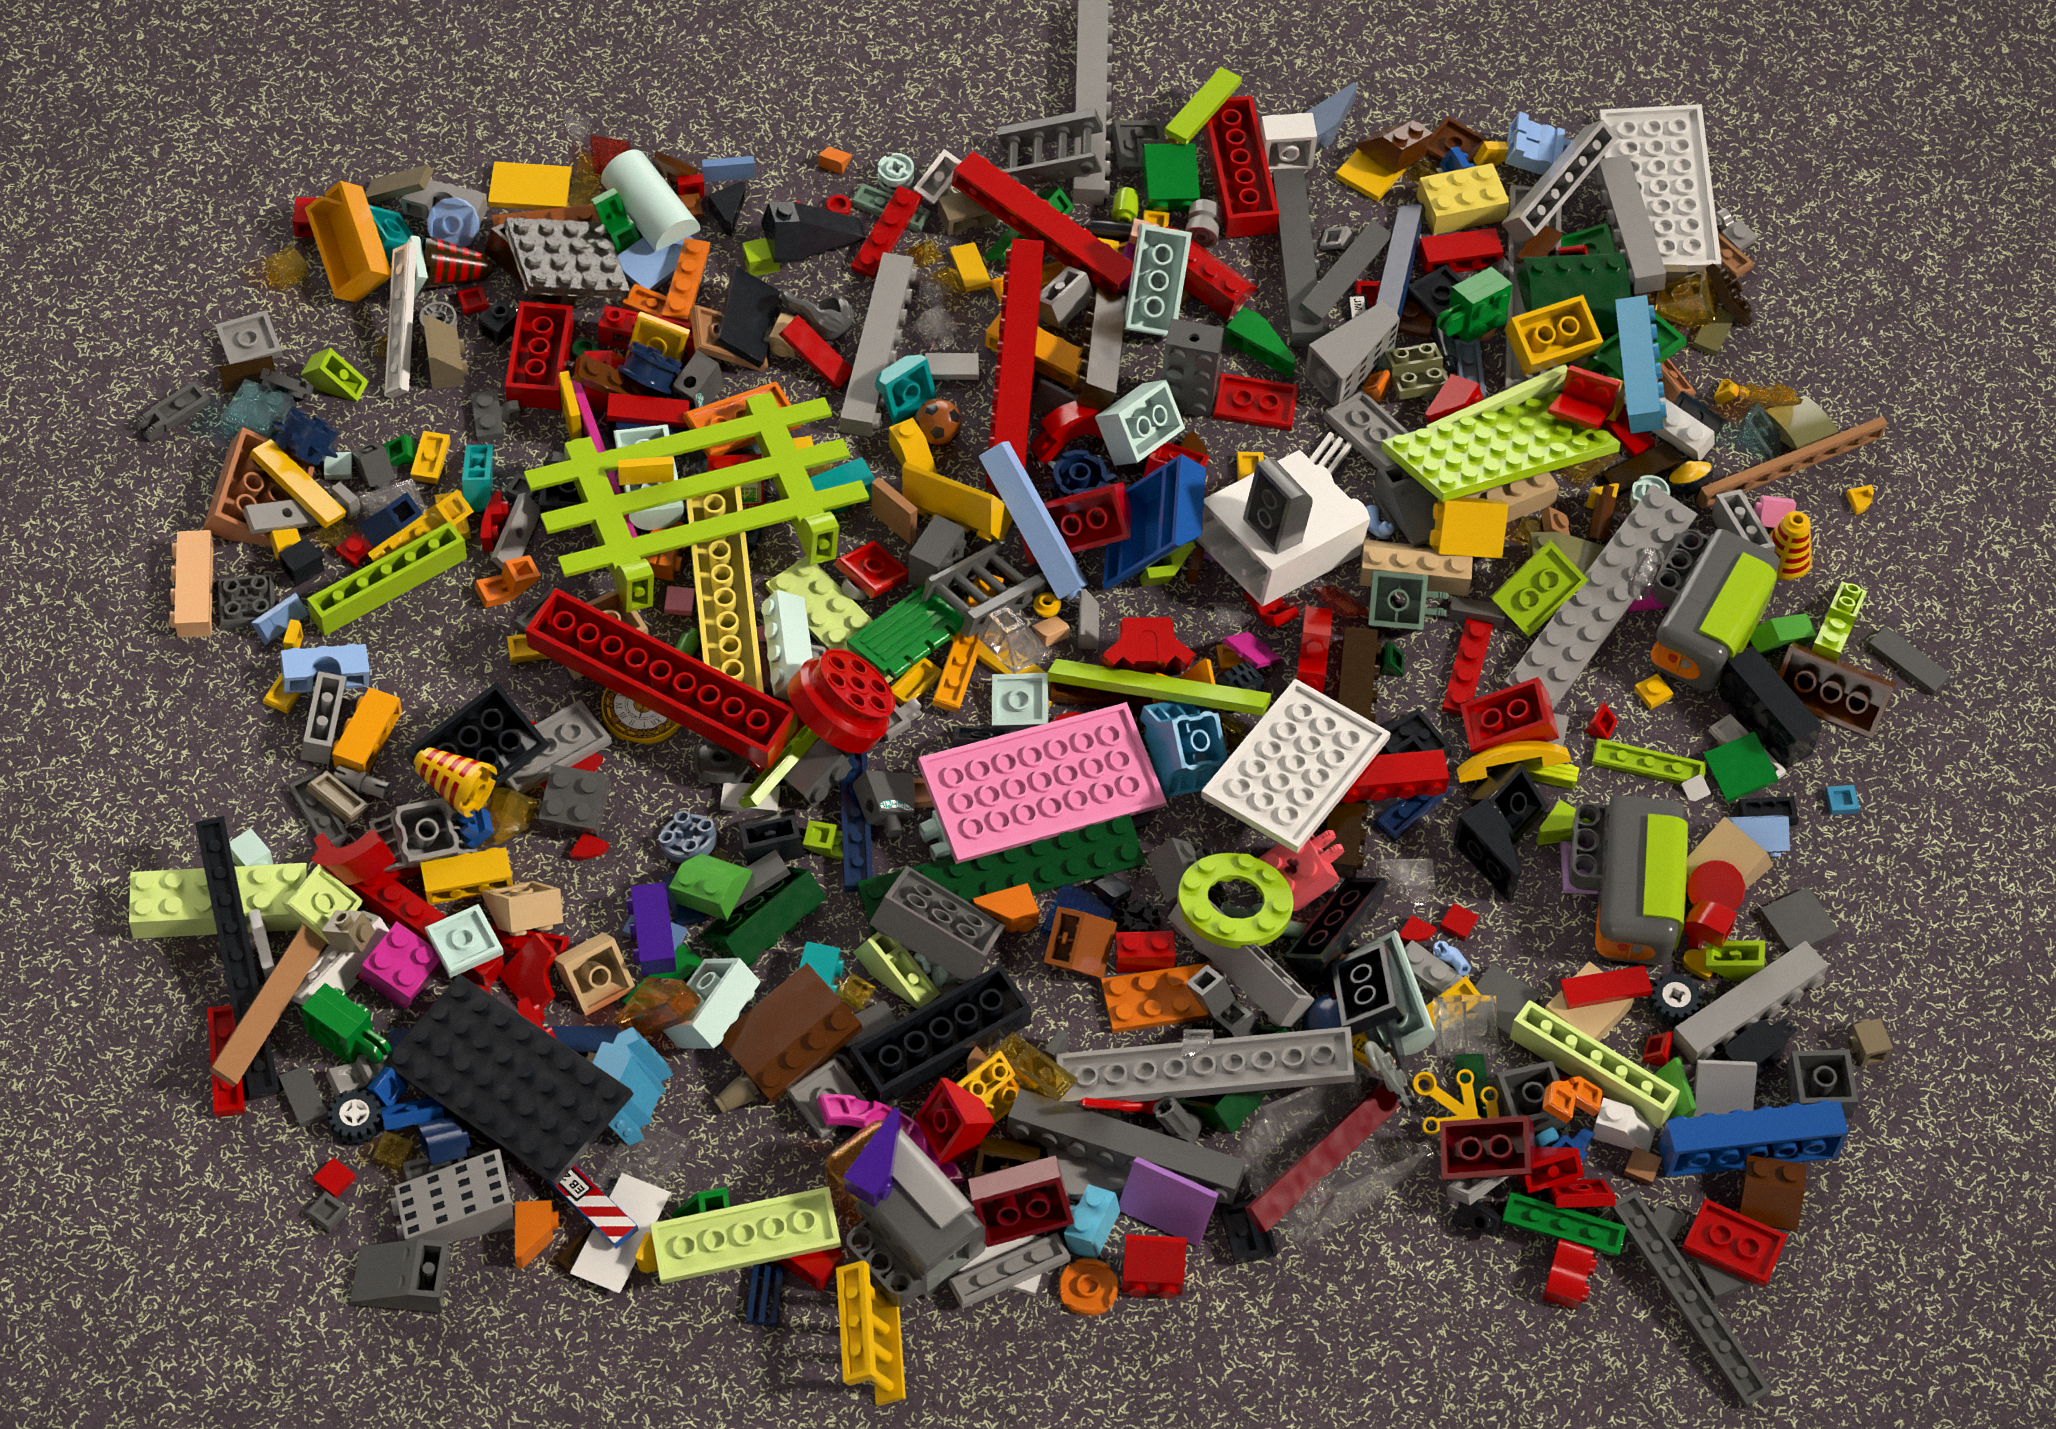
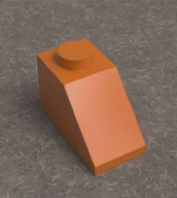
[973,883,1039,933]
[515,1200,559,1269]

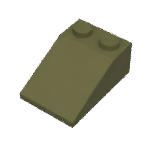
[1526,532,1606,575]

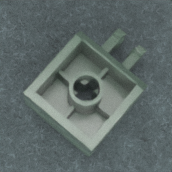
[1368,570,1448,630]

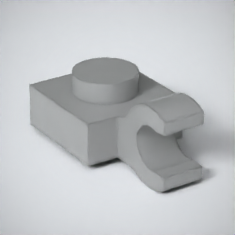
[1716,208,1758,251]
[884,698,922,742]

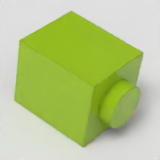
[743,238,780,276]

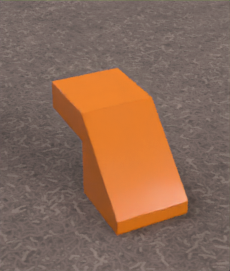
[474,555,541,608]

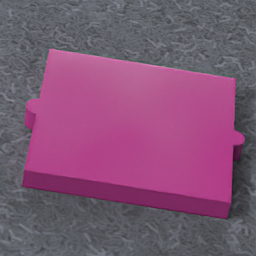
[1222,632,1282,669]

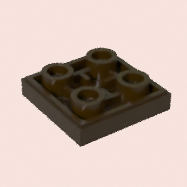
[1706,263,1753,327]

